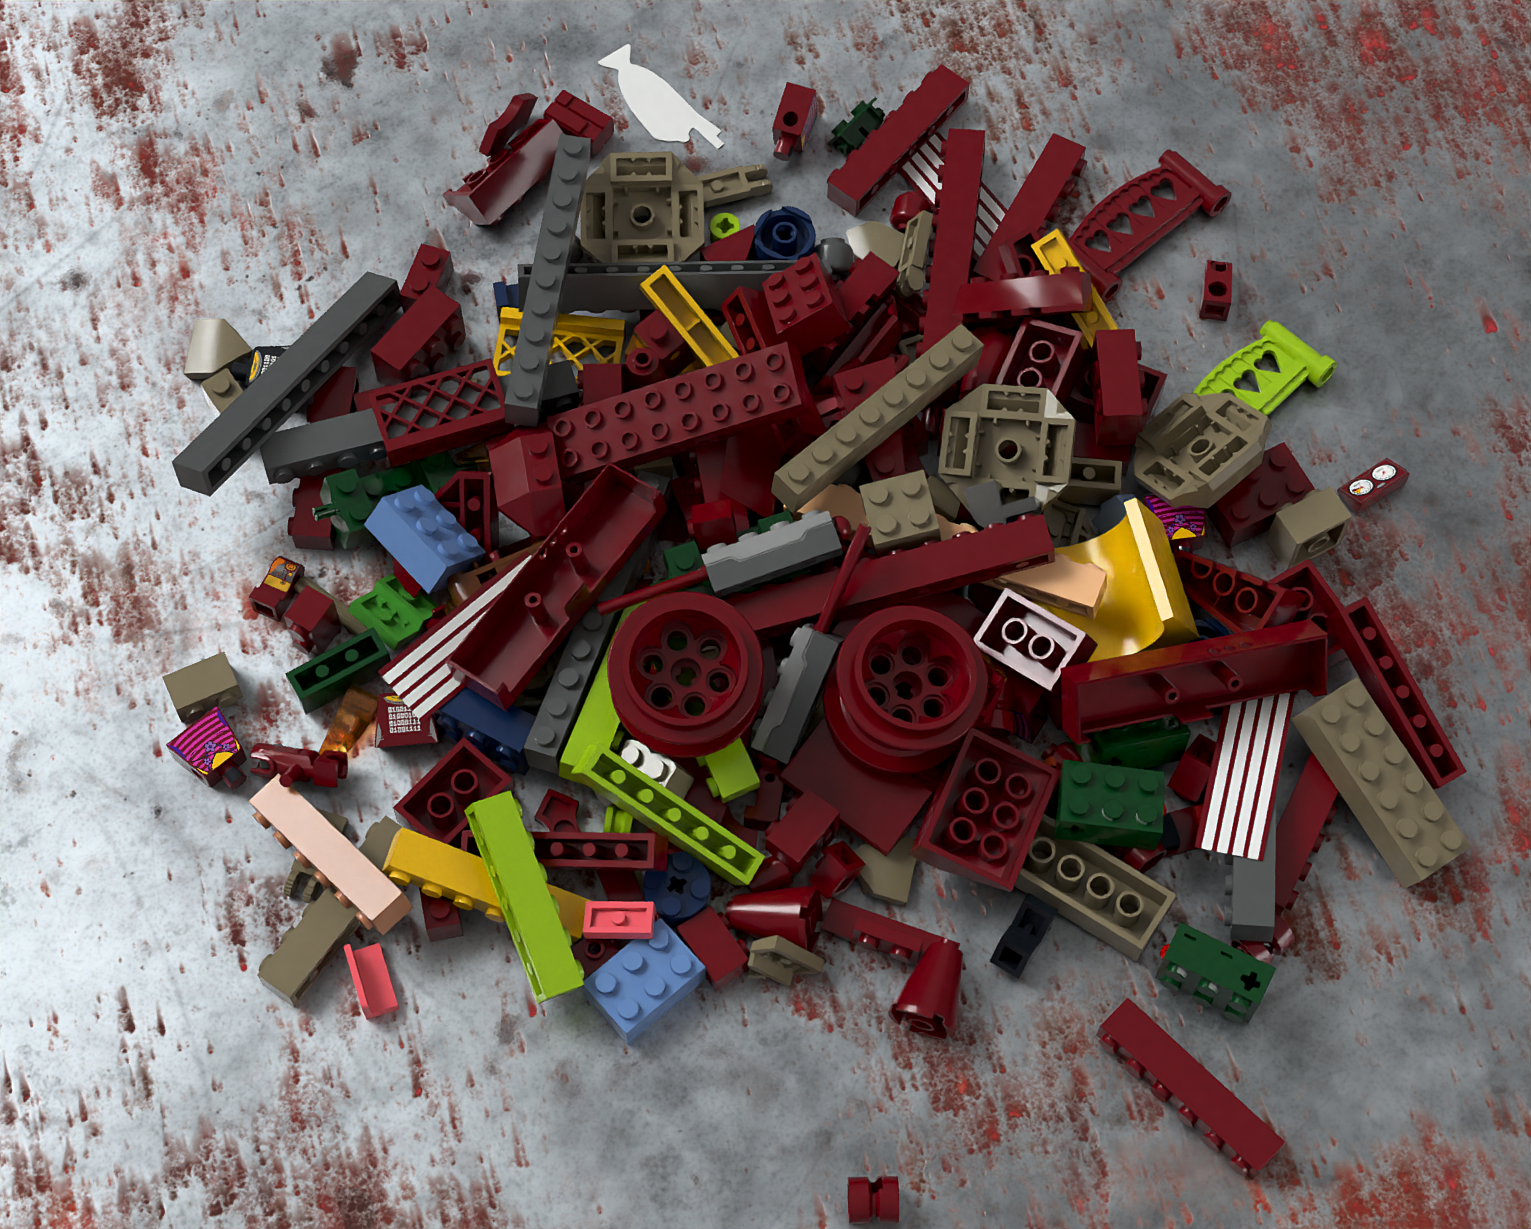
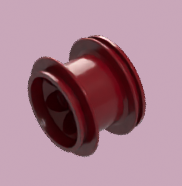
[607,591,764,758]
[823,605,988,776]

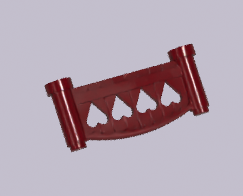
[1065,149,1232,303]

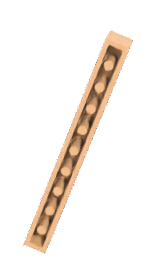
[783,484,1107,620]

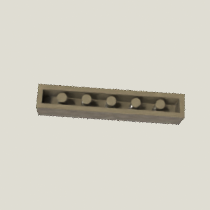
[257,815,402,1008]

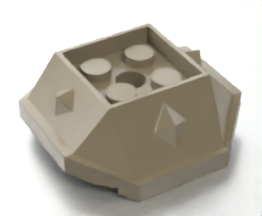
[580,151,705,263]
[938,384,1077,516]
[1134,393,1272,509]

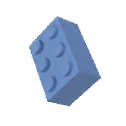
[364,485,486,594]
[582,917,706,1045]

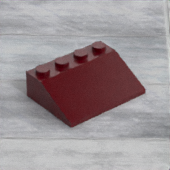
[779,716,946,856]
[909,728,1061,892]

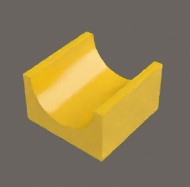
[1032,498,1199,663]

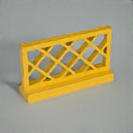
[1031,228,1119,348]
[493,307,626,390]

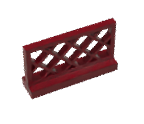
[368,358,514,467]

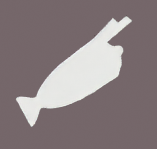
[598,44,725,149]

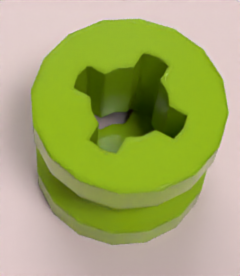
[710,213,740,244]
[603,806,635,833]

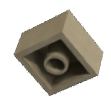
[859,470,942,559]
[1266,486,1352,571]

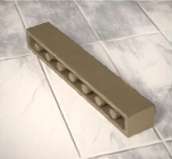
[771,324,984,514]

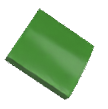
[348,572,439,651]

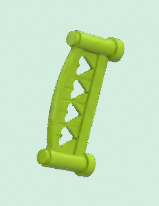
[1192,319,1338,416]

